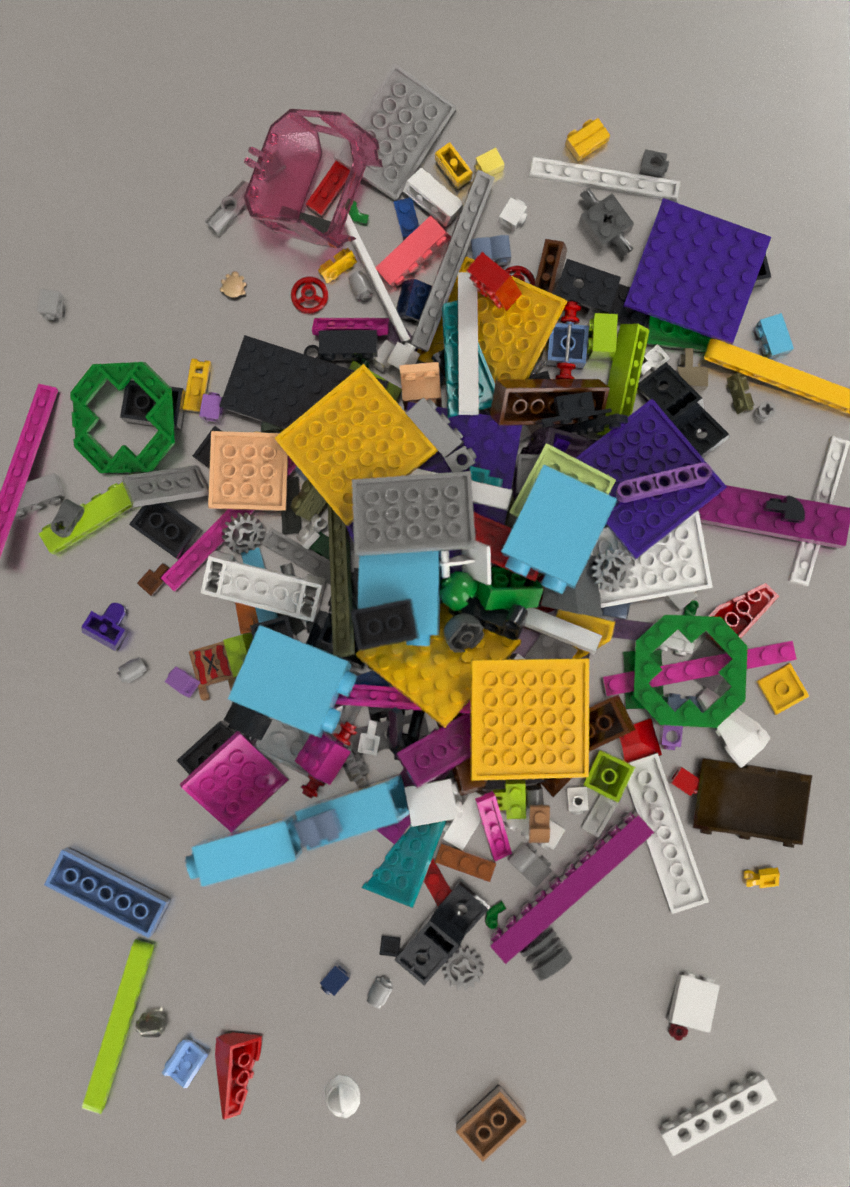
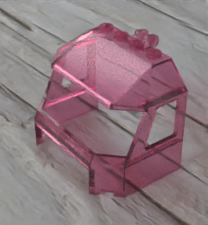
[244,109,383,248]

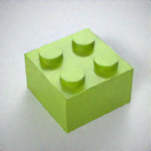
[587,313,618,361]

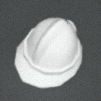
[325,1075,360,1119]

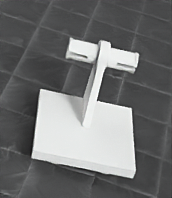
[439,541,491,585]

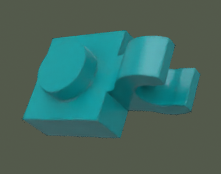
[470,466,503,487]

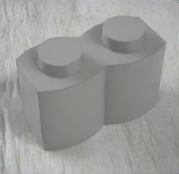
[507,843,552,888]

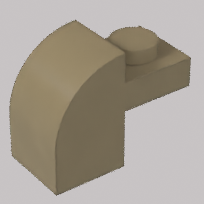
[675,348,708,390]

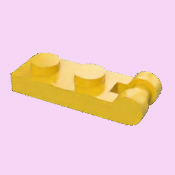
[183,358,211,413]

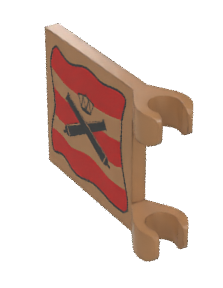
[189,641,236,701]

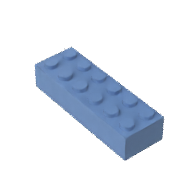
[44,847,171,938]

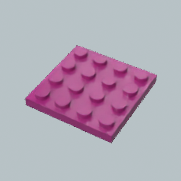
[180,731,288,832]

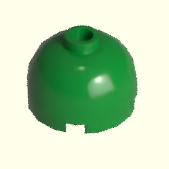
[440,571,478,611]

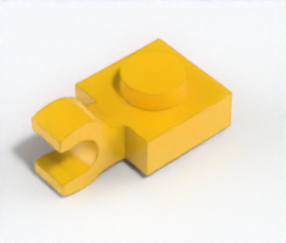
[743,868,780,888]

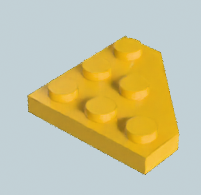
[556,610,616,658]

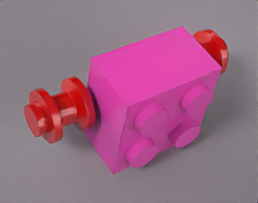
[294,721,358,799]

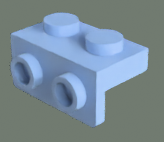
[162,1040,209,1088]

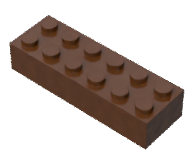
[490,379,610,425]

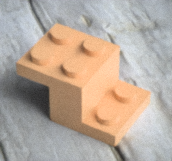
[399,362,442,410]

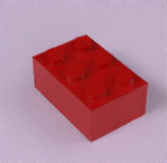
[467,252,522,311]

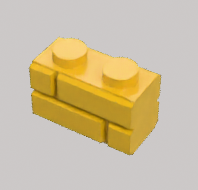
[565,118,610,162]
[435,142,473,189]

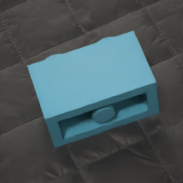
[755,313,794,359]

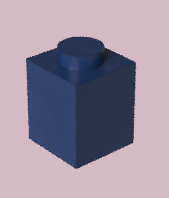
[320,962,351,996]

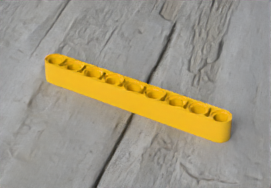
[704,339,850,414]

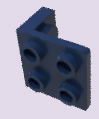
[396,278,432,321]

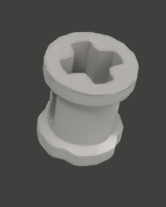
[755,401,776,421]

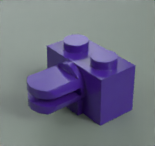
[81,603,126,651]

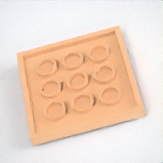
[208,431,288,511]

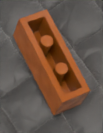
[434,842,496,882]

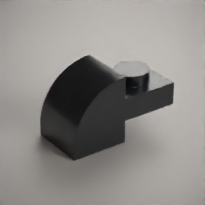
[763,495,805,523]

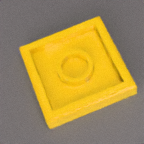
[756,663,809,715]

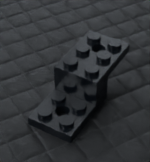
[554,259,647,326]
[637,362,730,458]
[395,881,490,985]

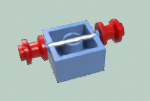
[546,301,589,379]

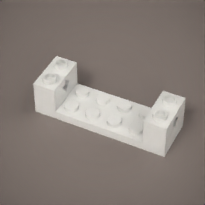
[201,550,326,622]

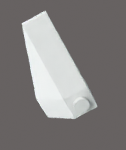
[697,688,771,768]

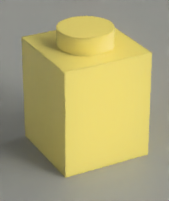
[474,148,504,176]

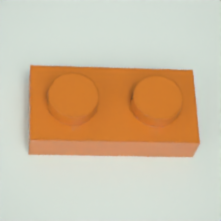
[235,602,259,634]

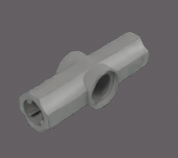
[205,180,255,234]

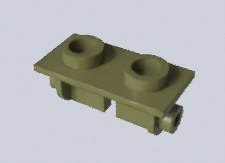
[727,373,754,414]

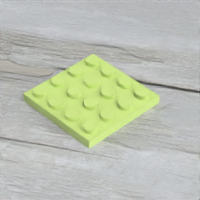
[509,443,616,518]

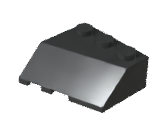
[541,555,603,617]

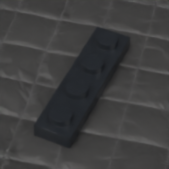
[552,414,628,440]

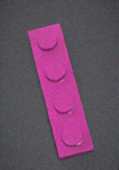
[312,318,390,336]
[475,791,512,861]

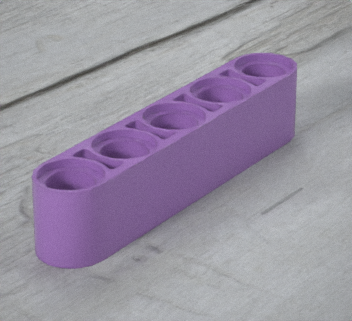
[616,463,712,503]

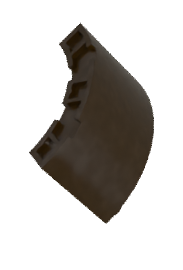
[693,758,812,848]

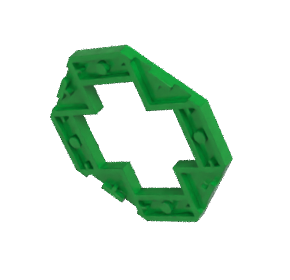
[70,362,175,473]
[633,615,748,728]

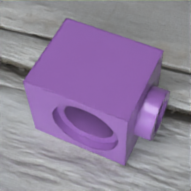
[199,392,223,423]
[165,666,200,698]
[659,725,683,750]

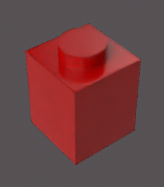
[669,766,700,796]

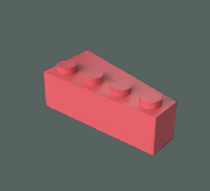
[375,215,451,287]

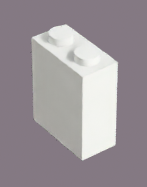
[405,778,463,827]
[668,972,720,1033]

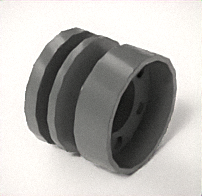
[520,929,573,981]

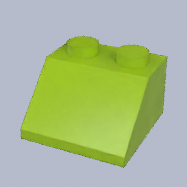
[223,632,253,677]
[584,750,635,803]

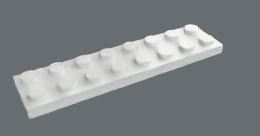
[627,753,709,914]

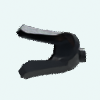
[386,707,425,760]

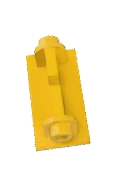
[318,248,357,284]

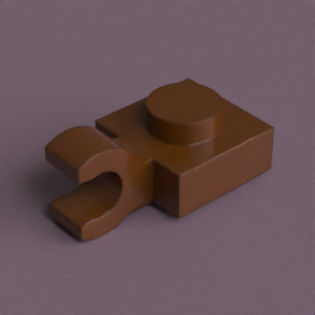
[137,563,170,596]

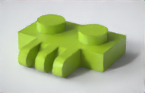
[492,780,526,819]

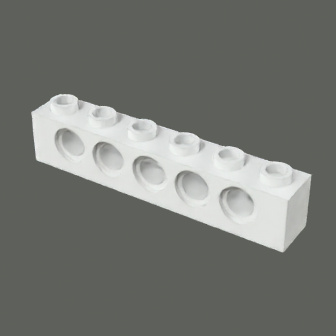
[659,1074,777,1156]

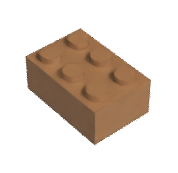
[456,1086,527,1162]

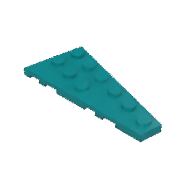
[442,300,495,418]
[362,820,447,908]

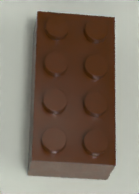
[589,694,636,752]

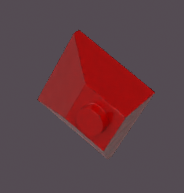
[617,718,662,763]

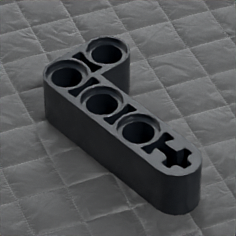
[448,596,528,640]

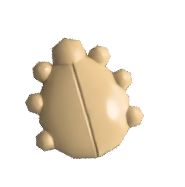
[220,271,247,298]

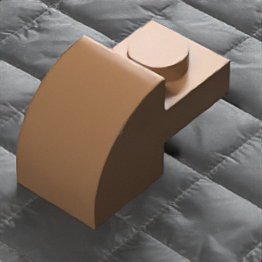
[528,805,550,843]

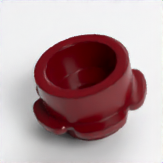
[669,1023,688,1041]

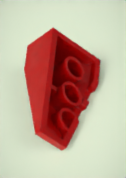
[709,583,779,652]
[215,1032,262,1120]

